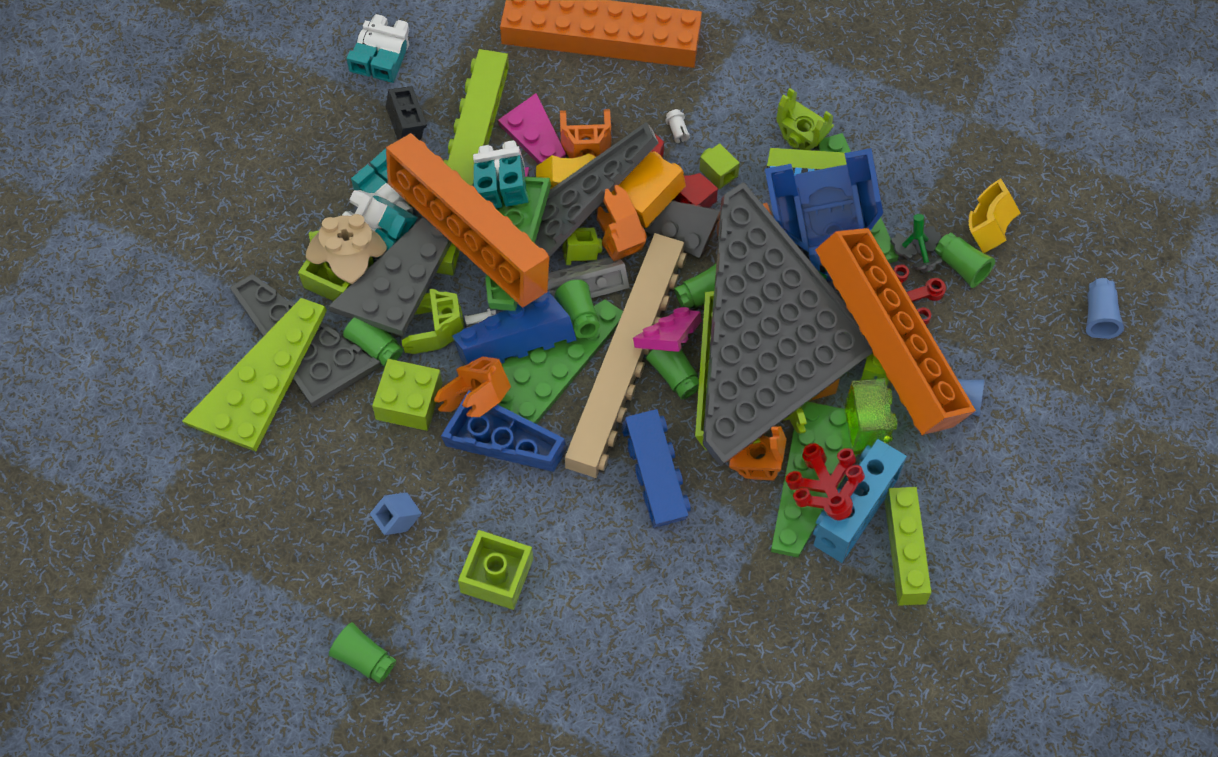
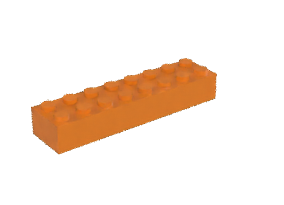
[500,0,702,68]
[386,133,549,308]
[815,228,976,435]

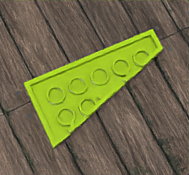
[182,298,327,452]

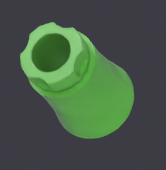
[935,232,995,288]
[674,264,716,309]
[554,280,600,339]
[343,317,404,366]
[646,348,699,400]
[328,622,396,684]

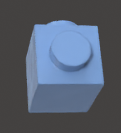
[370,493,422,535]

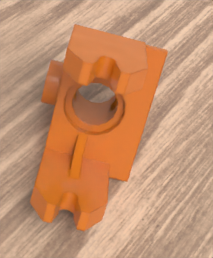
[560,109,611,158]
[596,185,647,261]
[434,357,511,417]
[729,426,786,481]

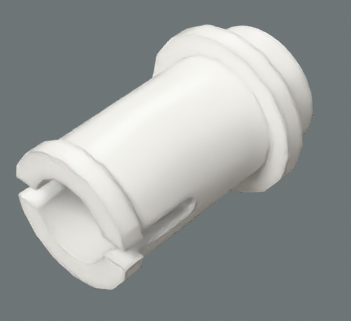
[665,109,690,143]
[464,308,496,328]

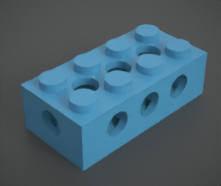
[813,439,907,563]

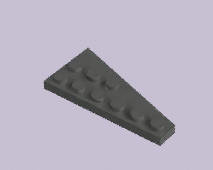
[535,122,658,257]
[329,217,452,336]
[230,274,381,408]

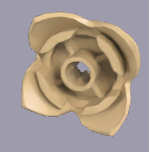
[306,214,387,284]

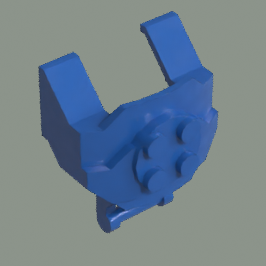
[765,148,883,282]

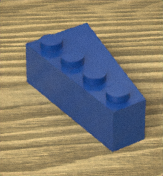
[452,291,577,365]
[441,390,567,472]
[621,409,691,528]

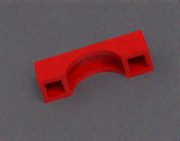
[651,133,718,208]

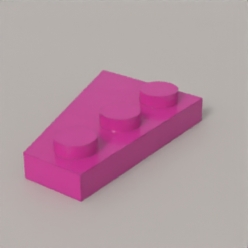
[633,307,702,352]

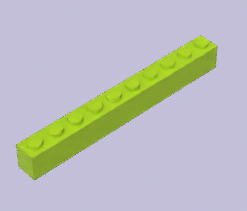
[436,49,509,276]

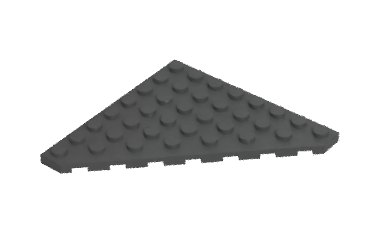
[703,182,873,467]

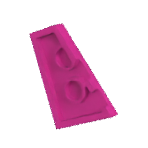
[498,93,566,164]

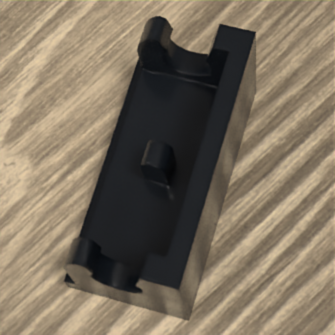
[386,86,427,140]

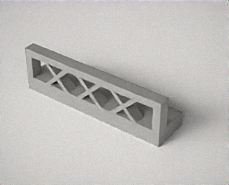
[548,257,630,298]

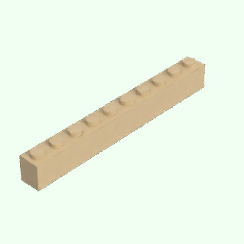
[565,233,687,478]

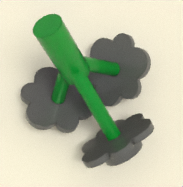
[890,214,942,272]

